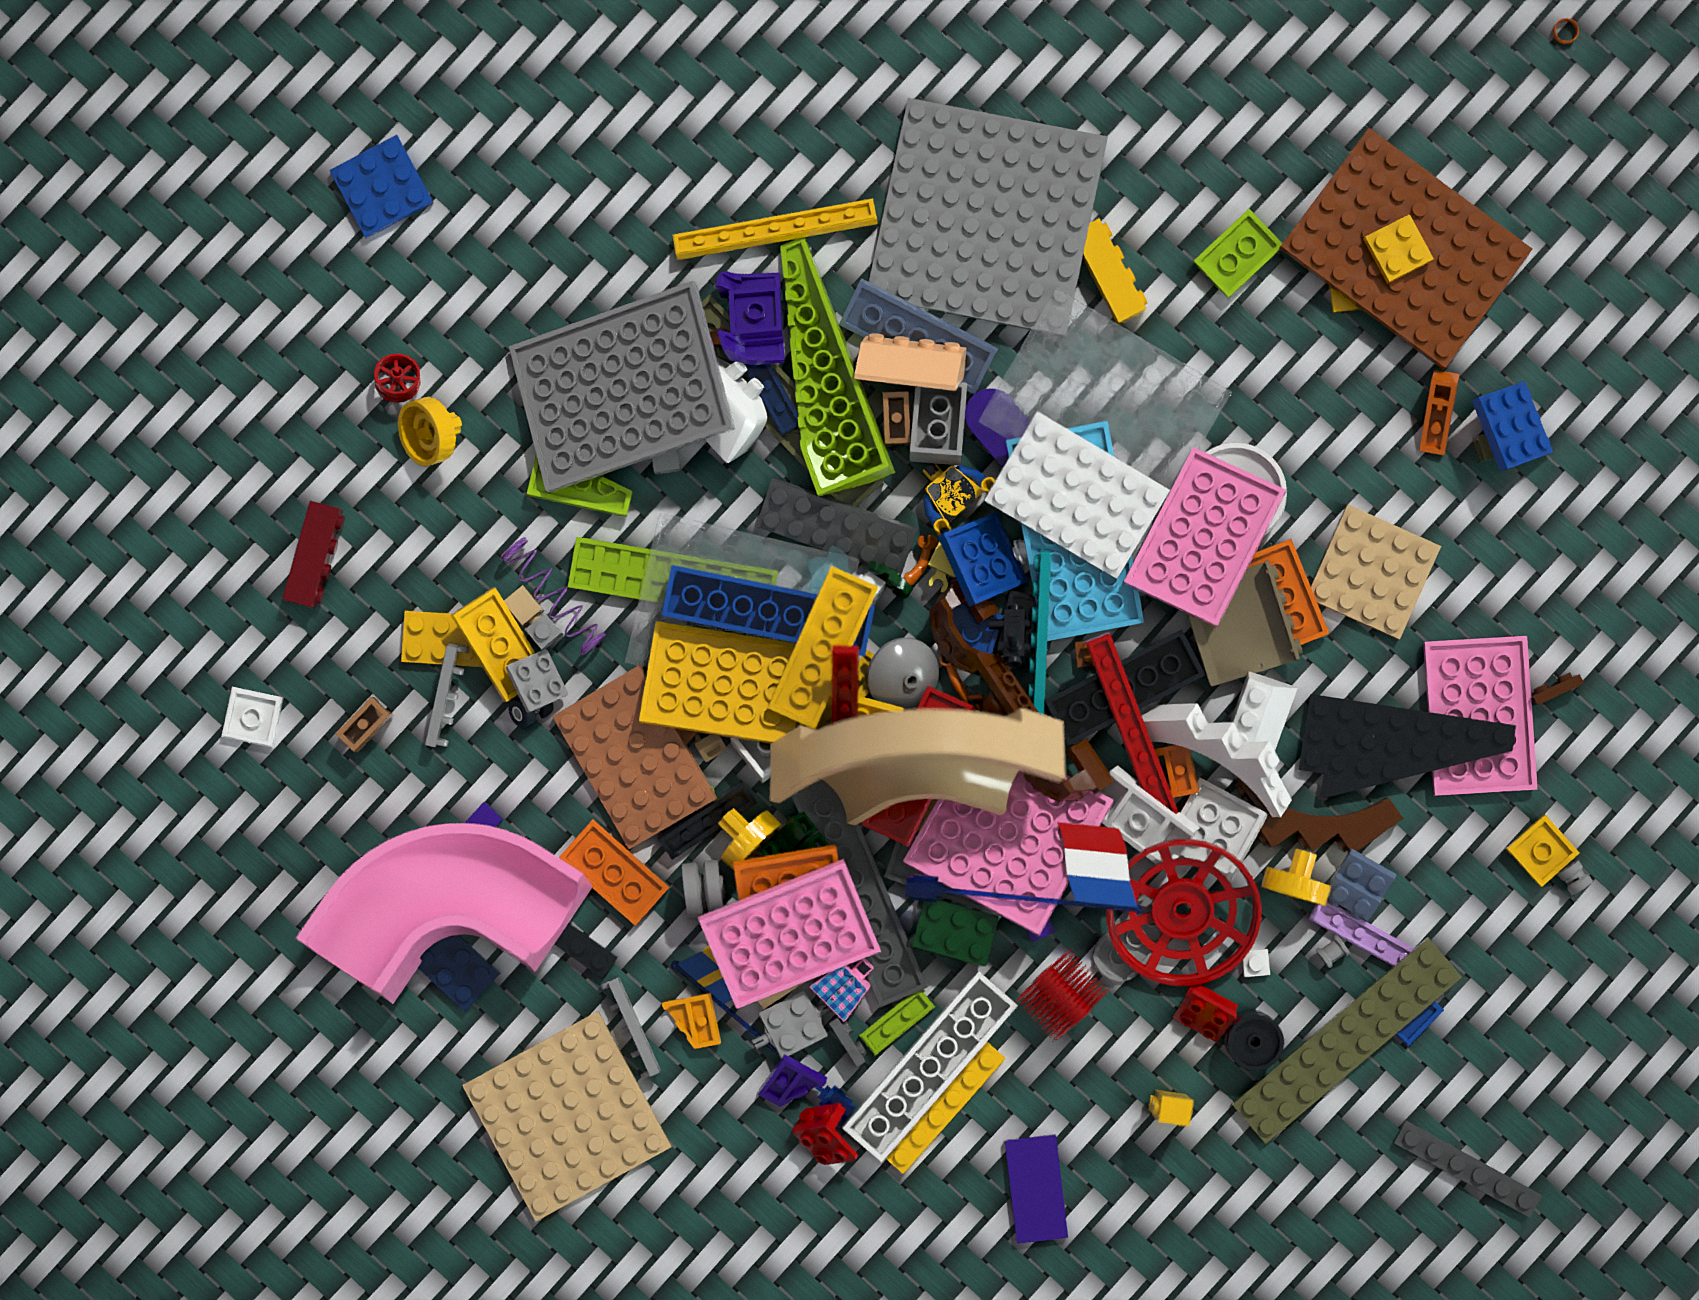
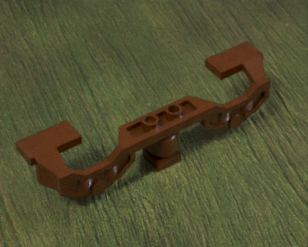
[929,577,1115,803]

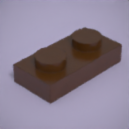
[1531,672,1584,706]

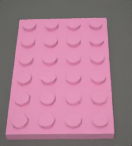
[1124,447,1286,628]
[1423,636,1537,796]
[698,859,881,1009]

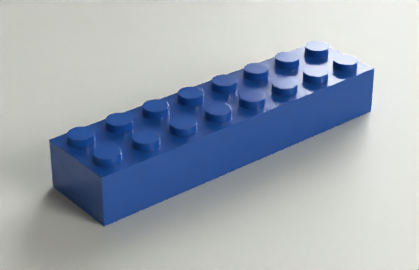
[661,565,875,656]

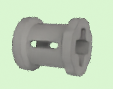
[1316,935,1350,969]

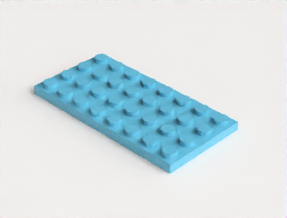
[1006,420,1144,641]

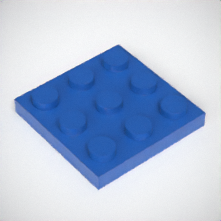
[330,135,434,239]
[1471,381,1553,472]
[938,512,1028,607]

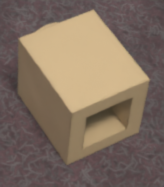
[504,585,544,626]

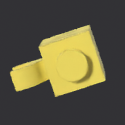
[928,541,956,593]

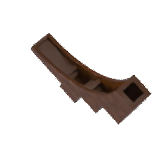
[1234,777,1403,853]

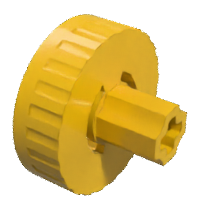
[398,397,462,466]
[718,808,782,871]
[1261,849,1331,906]

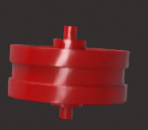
[374,353,421,403]

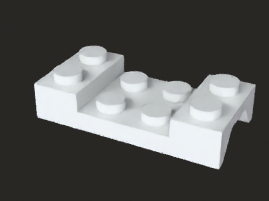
[1100,766,1200,871]

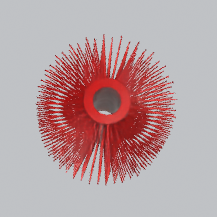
[1015,949,1109,1042]

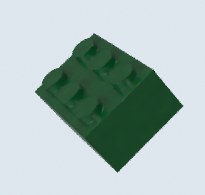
[907,896,999,967]

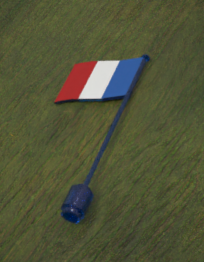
[905,822,1143,915]

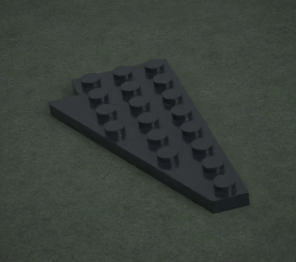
[1299,694,1516,798]

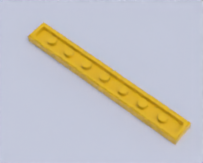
[673,199,878,260]

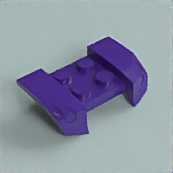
[715,271,785,365]

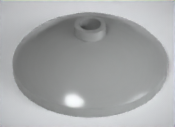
[866,637,939,710]

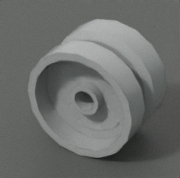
[682,859,726,919]

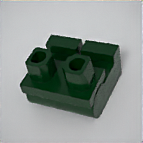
[761,812,830,856]

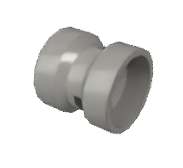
[1557,860,1593,895]

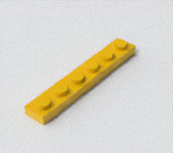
[886,1042,1006,1174]

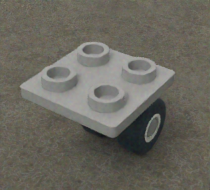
[506,649,568,728]

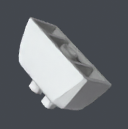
[705,357,767,463]

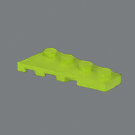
[527,455,633,518]

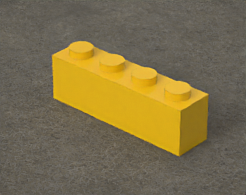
[1082,218,1148,326]

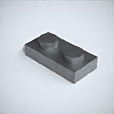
[829,1017,867,1067]

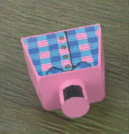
[810,958,874,1022]

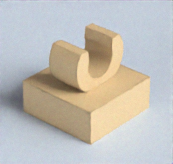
[695,734,728,762]

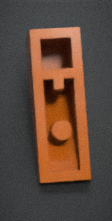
[1419,370,1460,455]

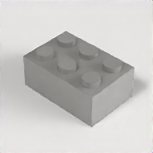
[910,382,967,466]

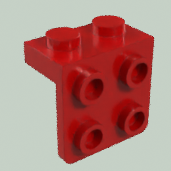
[792,1103,858,1165]

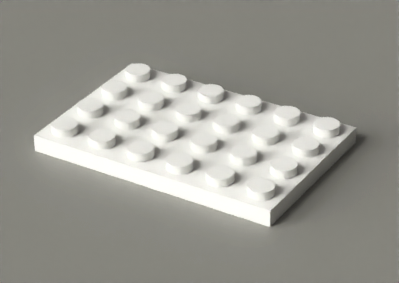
[984,411,1170,579]

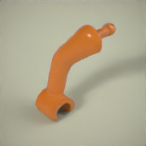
[903,535,938,586]
[939,654,983,704]

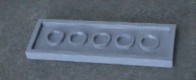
[839,279,998,394]

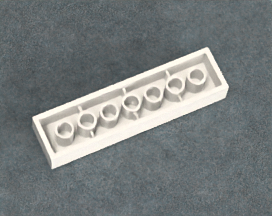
[843,970,1018,1162]

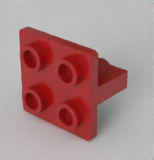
[1173,984,1238,1042]

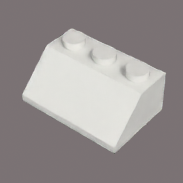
[1230,671,1298,751]

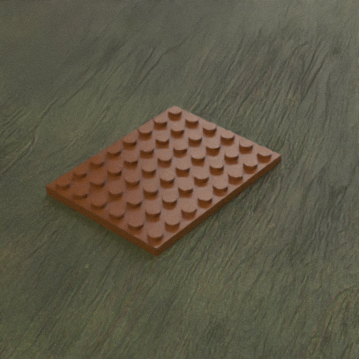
[1279,128,1533,370]

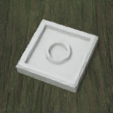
[221,687,284,748]

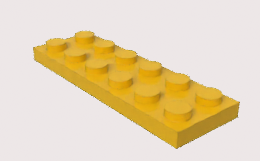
[768,566,879,729]

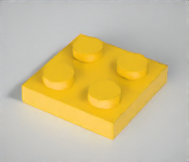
[1363,214,1434,284]
[1505,814,1579,887]

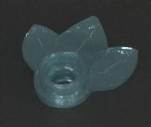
[807,546,853,594]

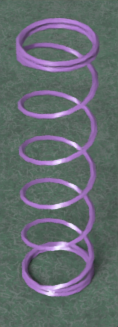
[501,537,606,655]

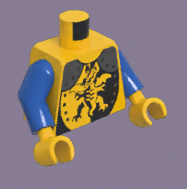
[923,463,995,536]

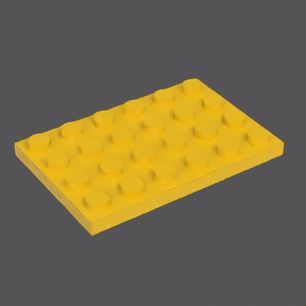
[639,621,797,744]

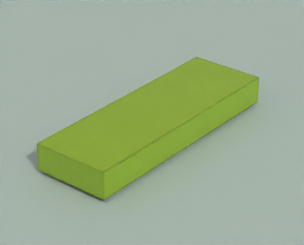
[859,990,935,1056]

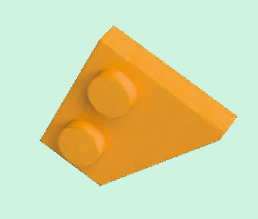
[661,993,721,1049]

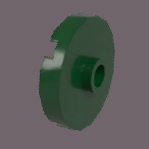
[866,561,913,599]

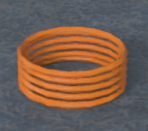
[1553,18,1579,44]

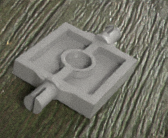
[752,990,833,1058]

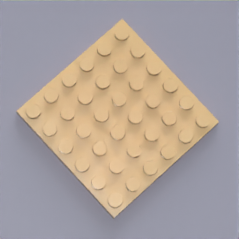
[462,1010,672,1222]

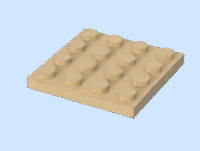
[1311,505,1441,640]

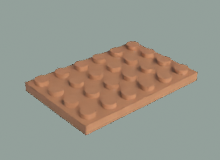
[552,665,717,849]

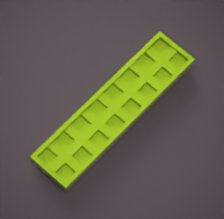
[568,537,778,604]

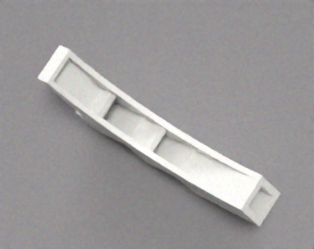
[1142,703,1292,817]

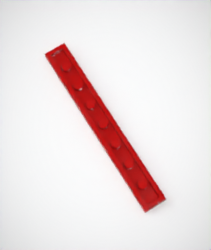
[1085,632,1178,814]

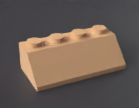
[854,333,966,391]

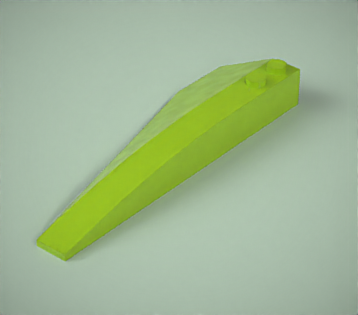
[780,237,895,496]

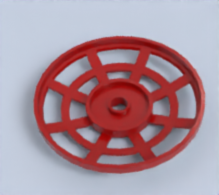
[1106,839,1262,986]

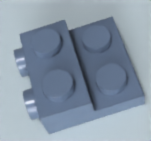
[1327,849,1396,921]

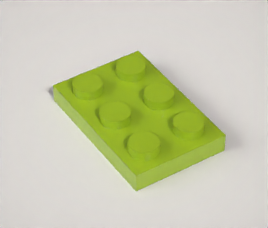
[1193,209,1282,299]

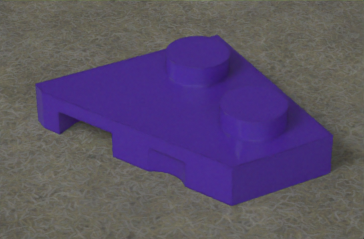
[758,1054,827,1107]

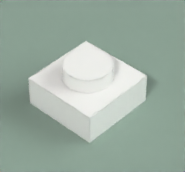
[1242,949,1270,977]

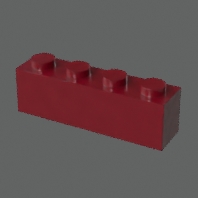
[282,501,345,609]

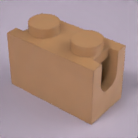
[883,391,911,447]
[336,697,393,752]

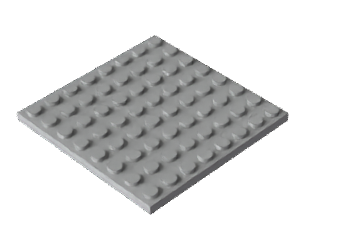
[869,98,1108,337]

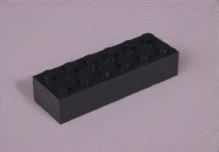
[1044,630,1205,747]

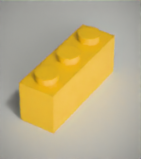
[1148,1089,1193,1127]

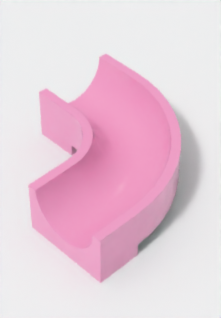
[296,823,593,1004]

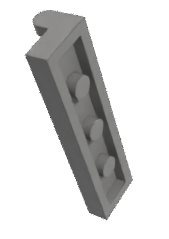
[425,642,469,747]
[600,977,661,1079]

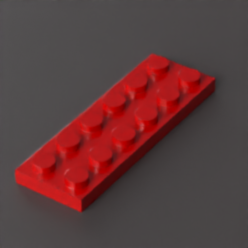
[861,686,975,847]

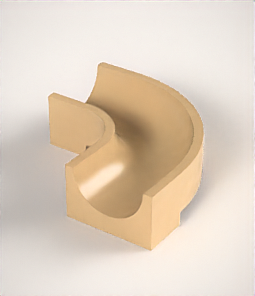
[770,708,1065,826]

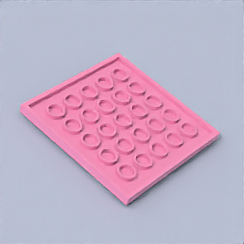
[903,770,1114,936]

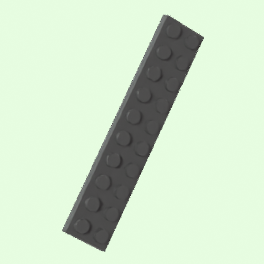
[792,779,927,1007]

